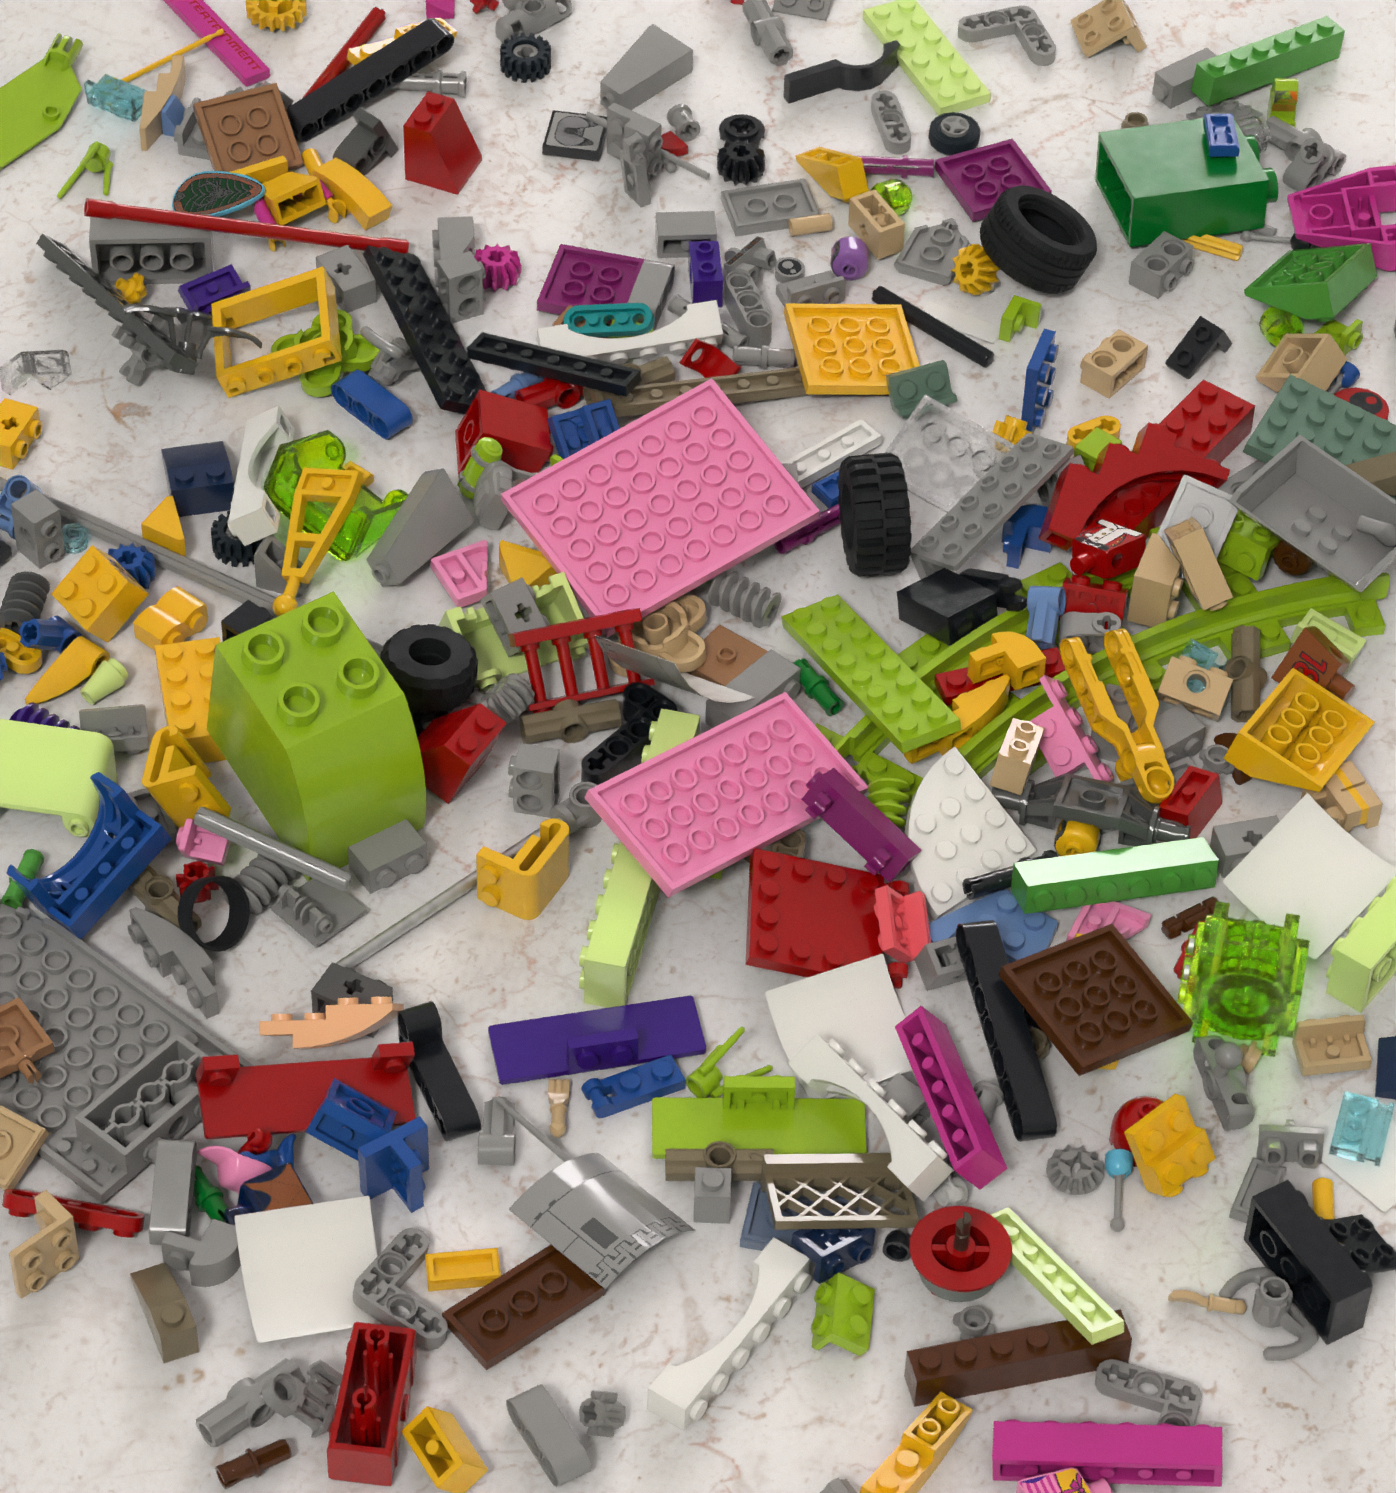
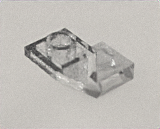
[0,350,72,396]

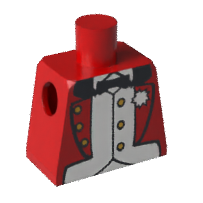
[1070,518,1146,579]

